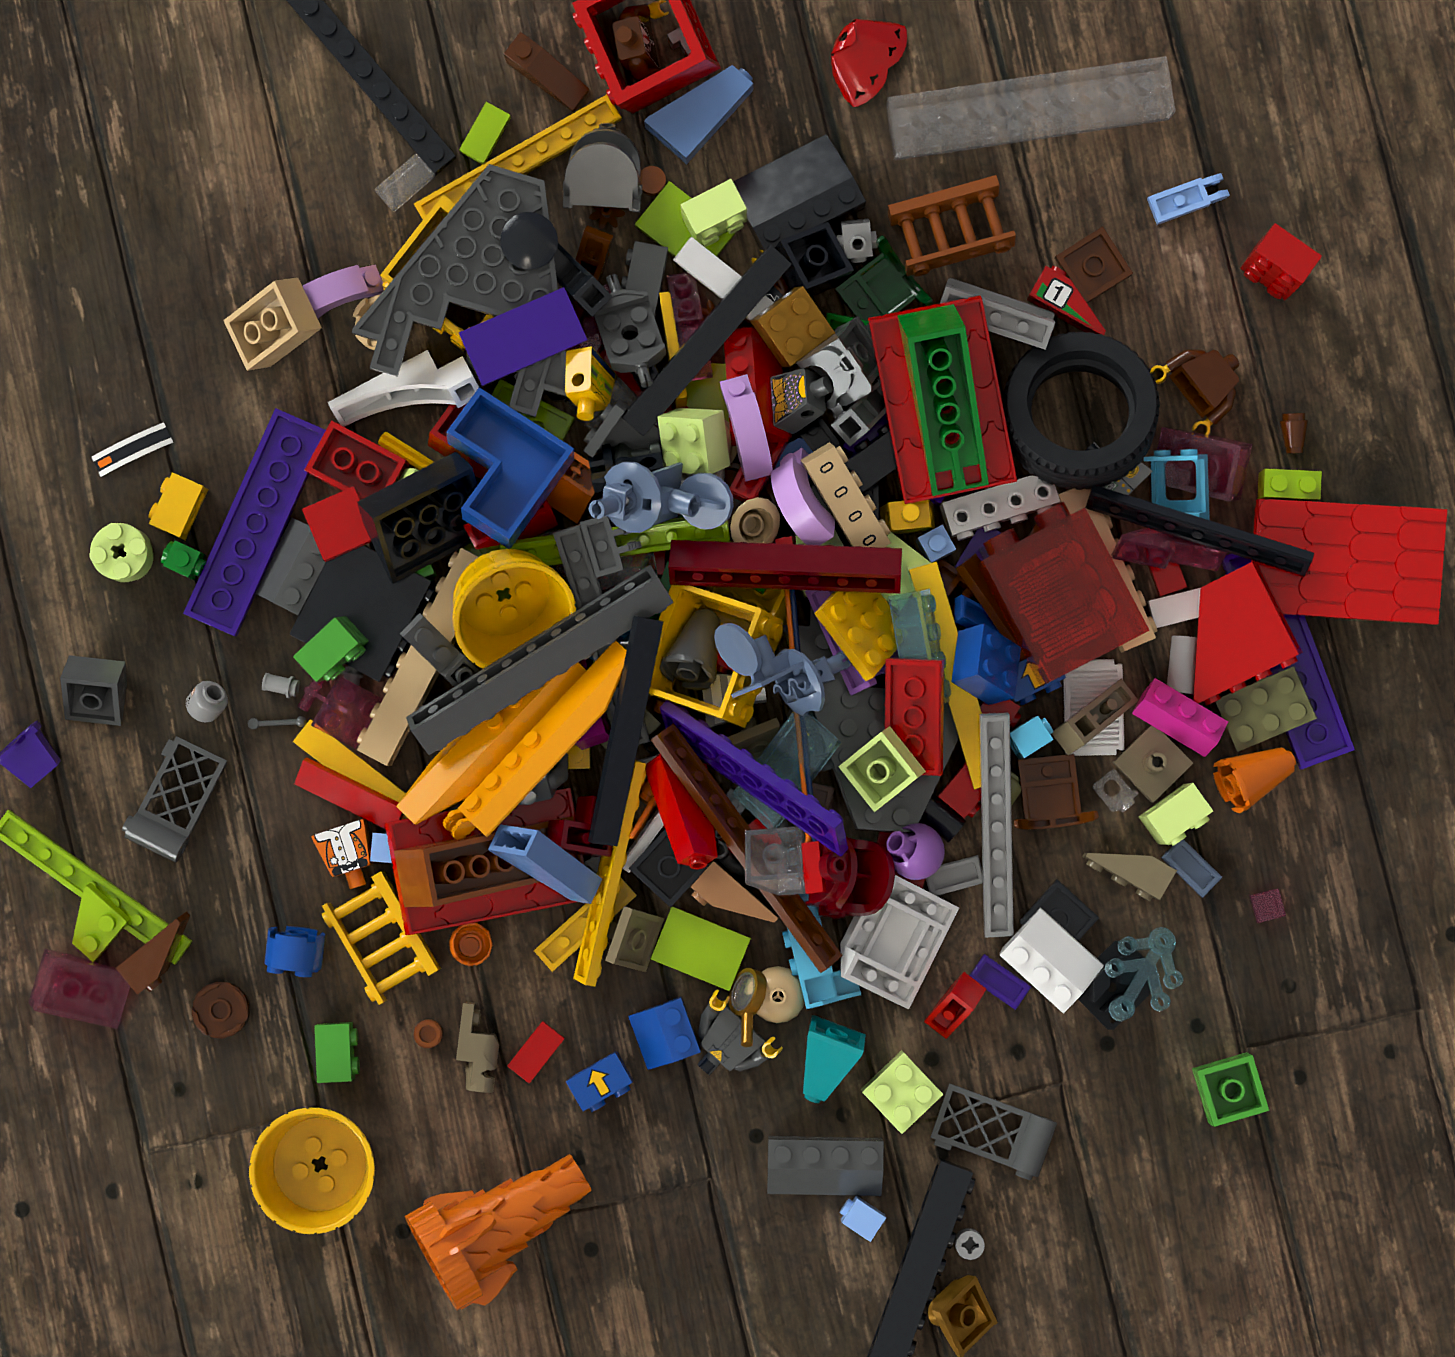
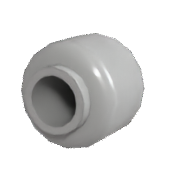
[186,681,228,723]

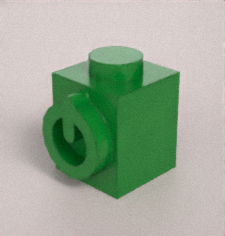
[161,540,207,581]

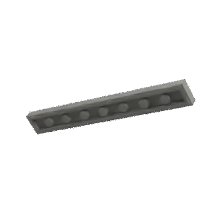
[979,712,1014,938]

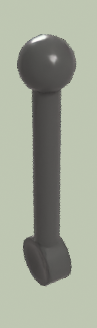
[248,716,307,730]

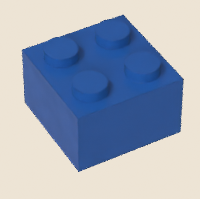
[951,624,1021,705]

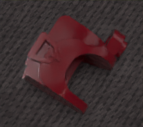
[805,837,895,919]

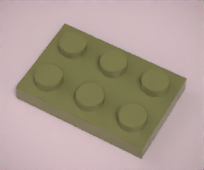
[1216,666,1318,752]

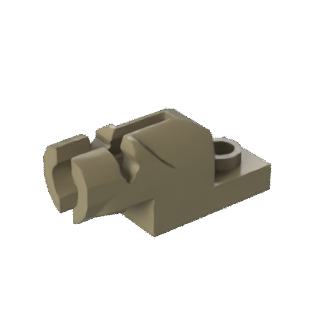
[456,1001,499,1093]

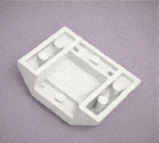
[840,875,959,1009]

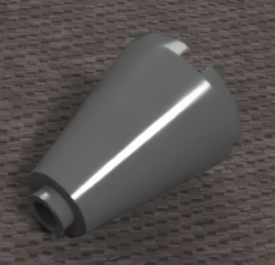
[660,608,720,690]

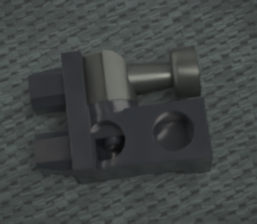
[588,441,664,493]

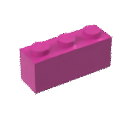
[1132,678,1228,757]

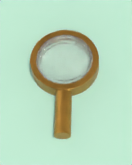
[729,968,767,1047]

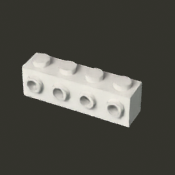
[939,475,1060,541]

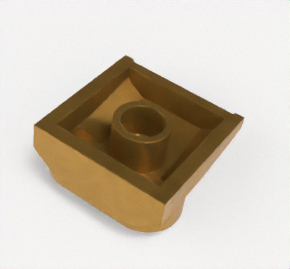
[928,1275,998,1357]

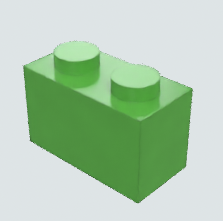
[315,1022,360,1083]

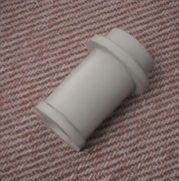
[262,673,300,698]

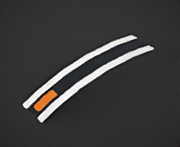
[92,422,173,477]

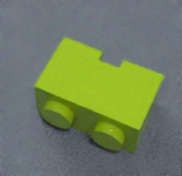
[1258,469,1322,502]

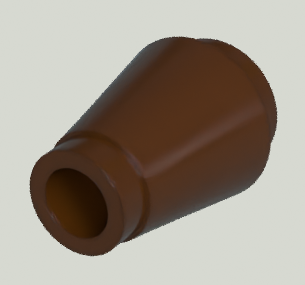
[1280,413,1308,453]

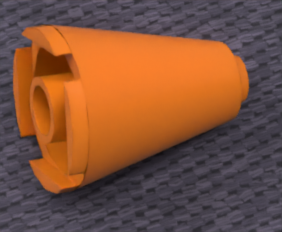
[1213,747,1296,813]

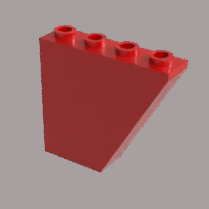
[1193,561,1303,706]

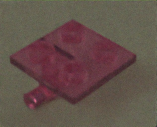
[297,676,383,748]

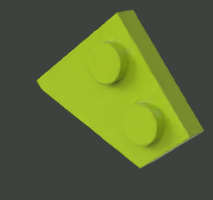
[72,883,131,962]

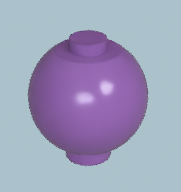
[886,823,945,880]

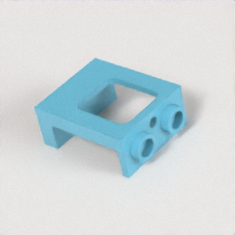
[1144,449,1210,520]

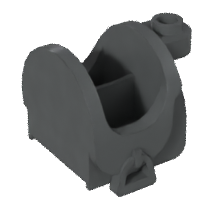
[563,123,642,212]
[796,316,879,420]

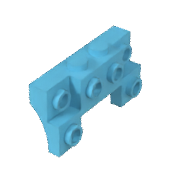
[782,891,861,1009]

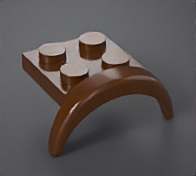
[1014,754,1099,830]

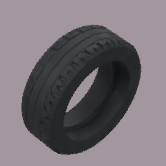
[1003,332,1160,490]

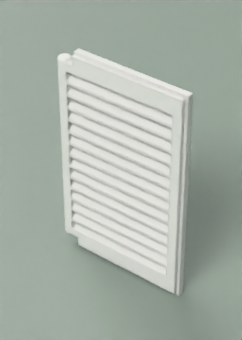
[1063,659,1125,756]

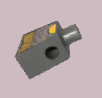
[770,368,834,434]

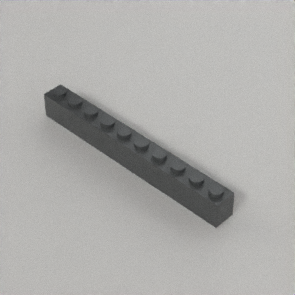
[406,565,674,755]

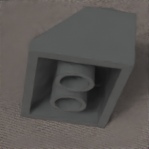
[255,518,326,616]

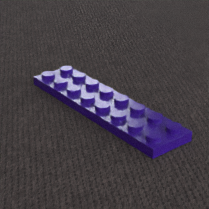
[183,408,326,637]
[1220,554,1355,770]
[660,700,848,857]

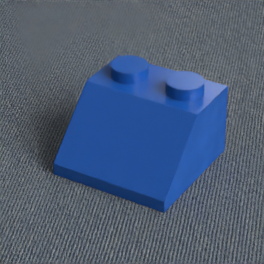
[628,996,701,1070]

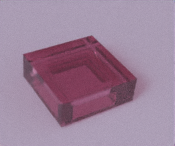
[1249,888,1286,923]

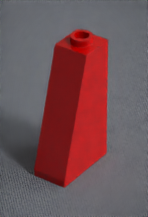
[645,754,718,869]

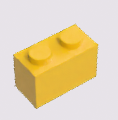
[148,472,208,540]

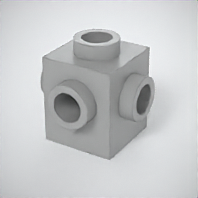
[836,218,877,263]

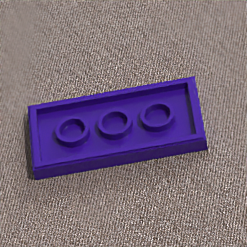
[459,287,587,386]

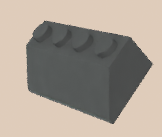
[767,1136,884,1196]

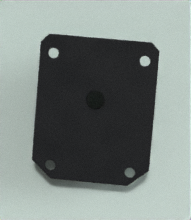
[1078,941,1159,1030]

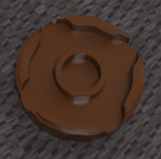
[192,981,250,1039]

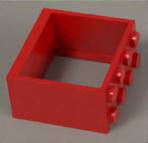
[572,0,721,114]

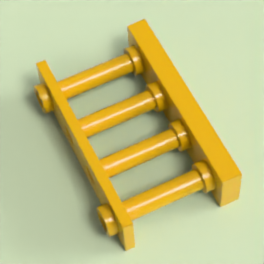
[322,871,441,1005]

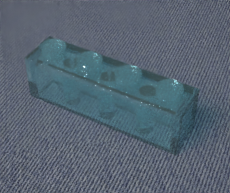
[888,589,951,703]

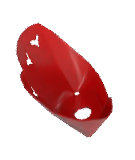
[831,19,907,107]

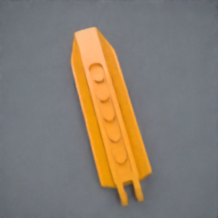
[443,641,627,840]
[396,662,587,825]

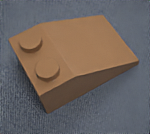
[691,861,778,923]

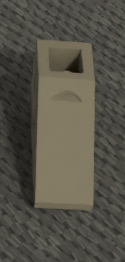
[1082,853,1177,902]

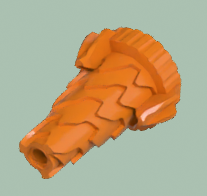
[405,1154,592,1310]

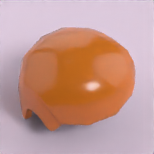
[449,922,493,966]

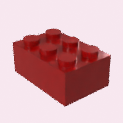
[1240,223,1322,300]
[305,420,410,500]

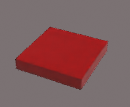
[302,486,372,562]

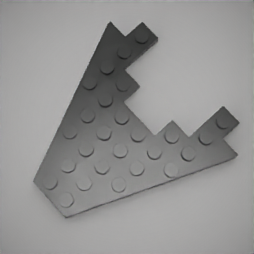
[352,164,567,418]
[782,602,967,833]

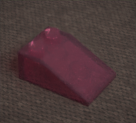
[1150,427,1253,502]
[28,949,130,1029]

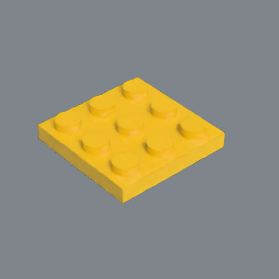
[814,591,910,682]

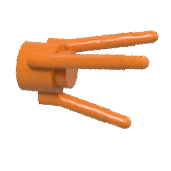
[629,779,657,840]

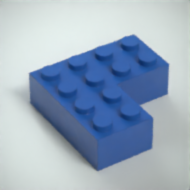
[446,387,574,549]

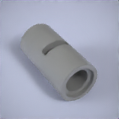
[1167,636,1197,695]

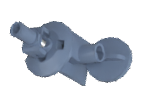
[589,462,734,533]
[714,623,851,717]

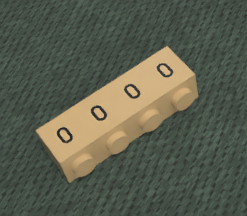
[800,442,891,548]

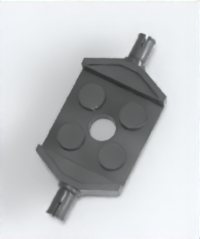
[594,274,666,387]

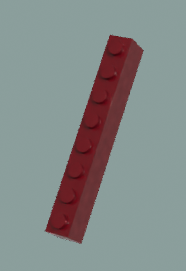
[668,540,902,594]

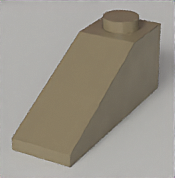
[1052,678,1139,755]

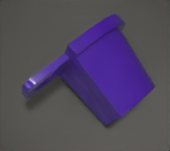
[0,720,61,788]

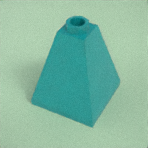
[803,1015,866,1103]

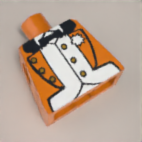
[311,819,373,889]

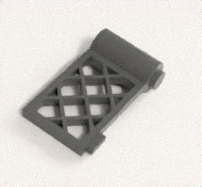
[122,736,228,863]
[931,1083,1057,1180]

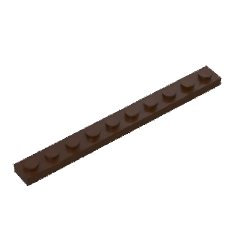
[651,723,843,973]

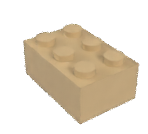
[223,278,322,371]

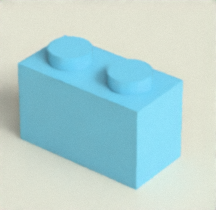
[1010,716,1054,760]

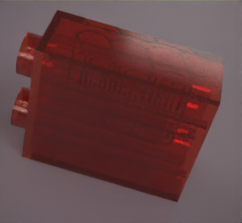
[978,502,1150,686]

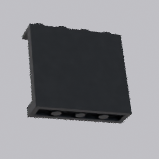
[290,545,436,682]

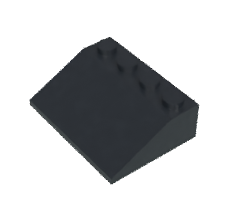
[733,134,866,250]
[357,452,477,584]

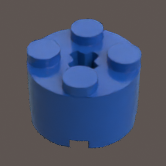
[264,926,325,977]

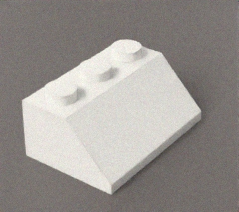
[1000,907,1104,1014]

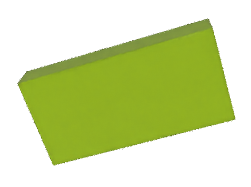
[459,102,511,165]

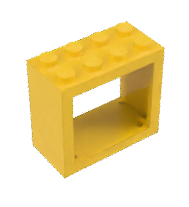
[380,195,495,352]
[649,585,784,728]

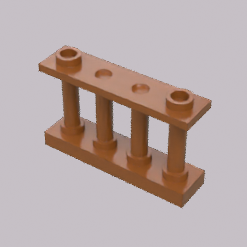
[888,175,1016,276]

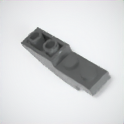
[400,613,479,687]

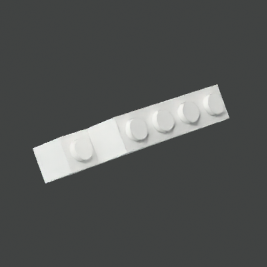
[328,350,479,427]

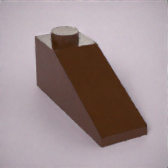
[504,31,590,112]
[116,911,190,995]

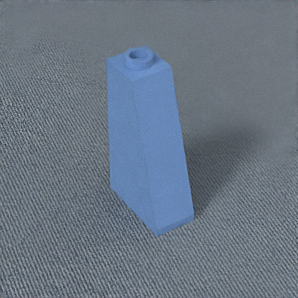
[644,65,753,165]
[488,824,602,904]

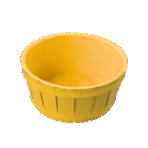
[452,549,576,669]
[249,1108,375,1234]

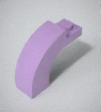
[302,265,384,318]
[720,374,773,482]
[771,448,835,545]

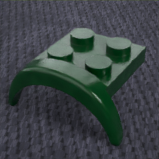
[835,235,933,320]

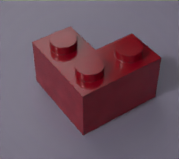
[547,796,613,857]

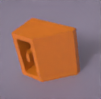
[546,452,599,524]

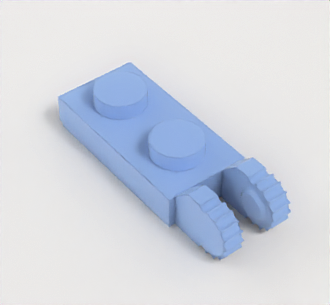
[1147,173,1230,225]

